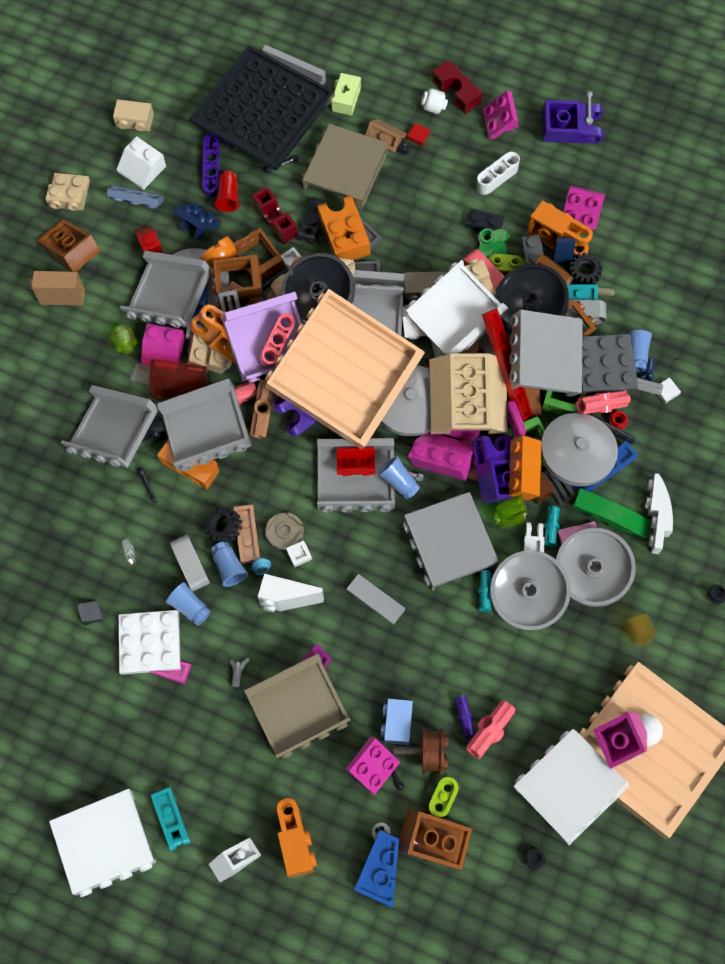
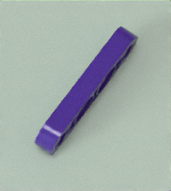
[202,134,220,197]

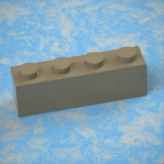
[404,272,448,302]

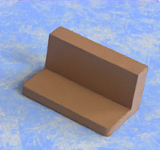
[365,119,407,152]

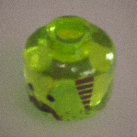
[110,325,137,354]

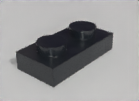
[465,209,504,231]

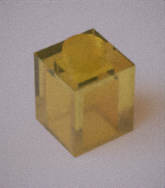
[625,613,657,646]

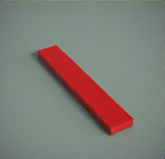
[481,308,533,421]

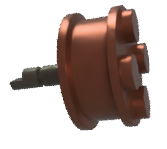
[394,728,448,775]

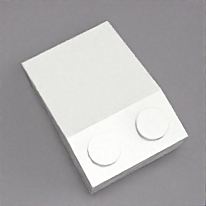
[258,574,324,612]

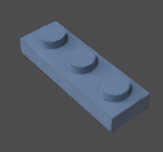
[107,185,164,208]

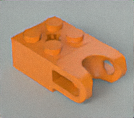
[317,195,371,260]
[527,200,593,257]
[190,304,236,363]
[277,798,317,878]

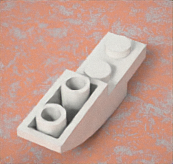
[645,473,673,554]

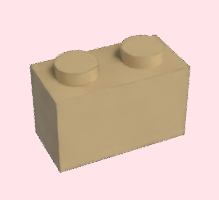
[113,100,154,131]

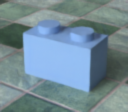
[381,699,413,745]

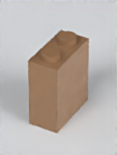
[30,271,85,306]

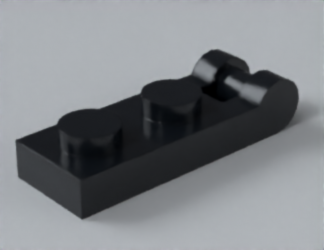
[297,197,329,244]

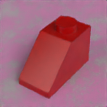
[135,226,163,253]

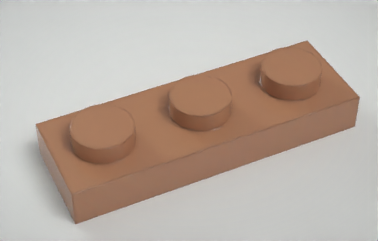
[234,504,260,564]

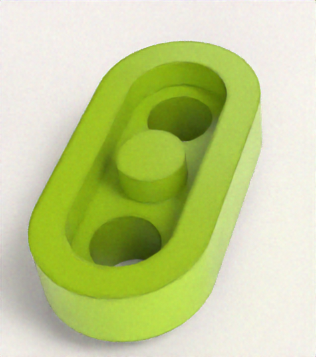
[488,254,524,274]
[429,777,458,818]

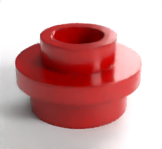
[609,411,628,429]

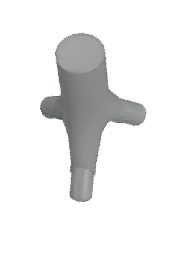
[229,658,250,687]

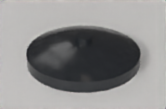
[281,253,356,325]
[495,264,570,332]

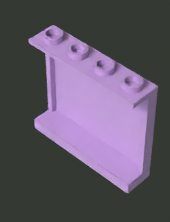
[220,292,301,383]

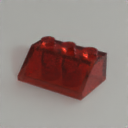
[150,359,211,398]

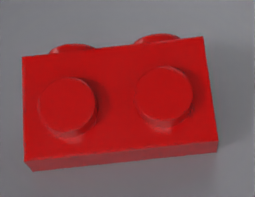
[337,446,375,476]

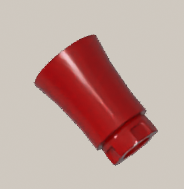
[215,171,240,212]

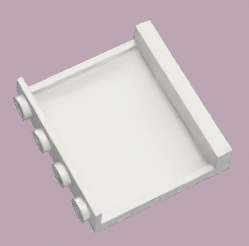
[406,260,508,355]
[514,729,629,845]
[49,789,156,897]

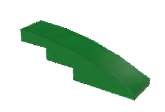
[573,489,651,539]

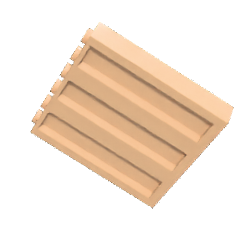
[265,289,425,450]
[579,662,725,840]

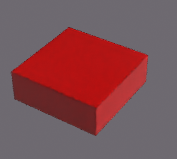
[407,123,430,146]

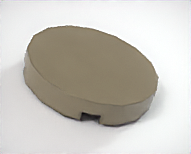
[265,512,304,551]

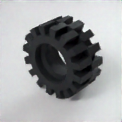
[568,252,603,284]
[204,506,242,543]

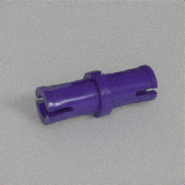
[454,695,476,738]

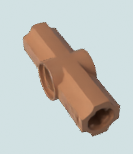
[250,380,274,438]

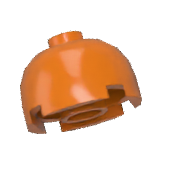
[200,236,237,268]

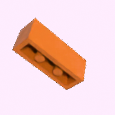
[509,436,541,501]
[157,439,219,490]

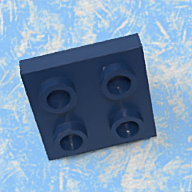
[173,203,222,240]

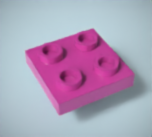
[483,90,518,140]
[563,185,605,230]
[345,736,400,795]

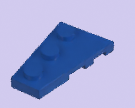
[354,829,399,908]

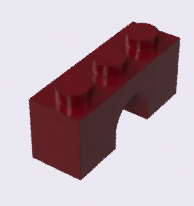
[432,60,482,115]
[252,187,298,245]

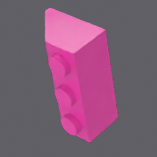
[408,432,474,481]

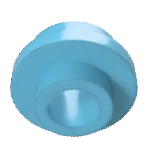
[251,558,271,575]

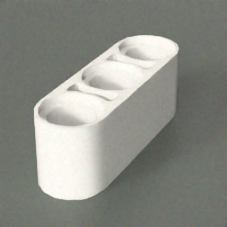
[476,152,520,195]

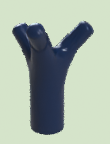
[639,359,655,382]

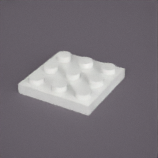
[119,610,181,675]

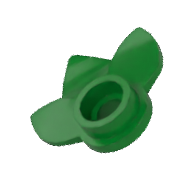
[478,228,510,259]

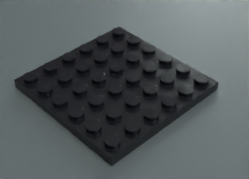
[189,45,335,171]

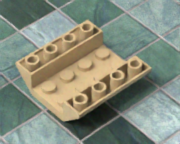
[430,354,508,434]

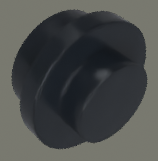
[707,584,725,604]
[524,848,546,870]

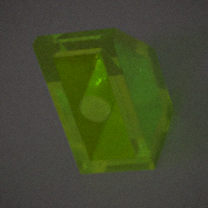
[494,494,527,530]

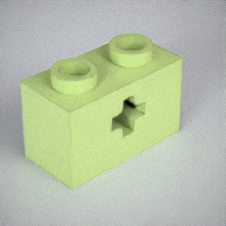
[330,73,361,116]

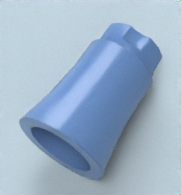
[626,330,652,373]
[378,456,420,499]
[211,541,248,587]
[166,582,211,626]

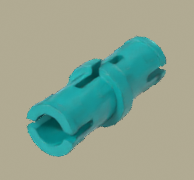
[544,506,560,547]
[477,570,492,612]

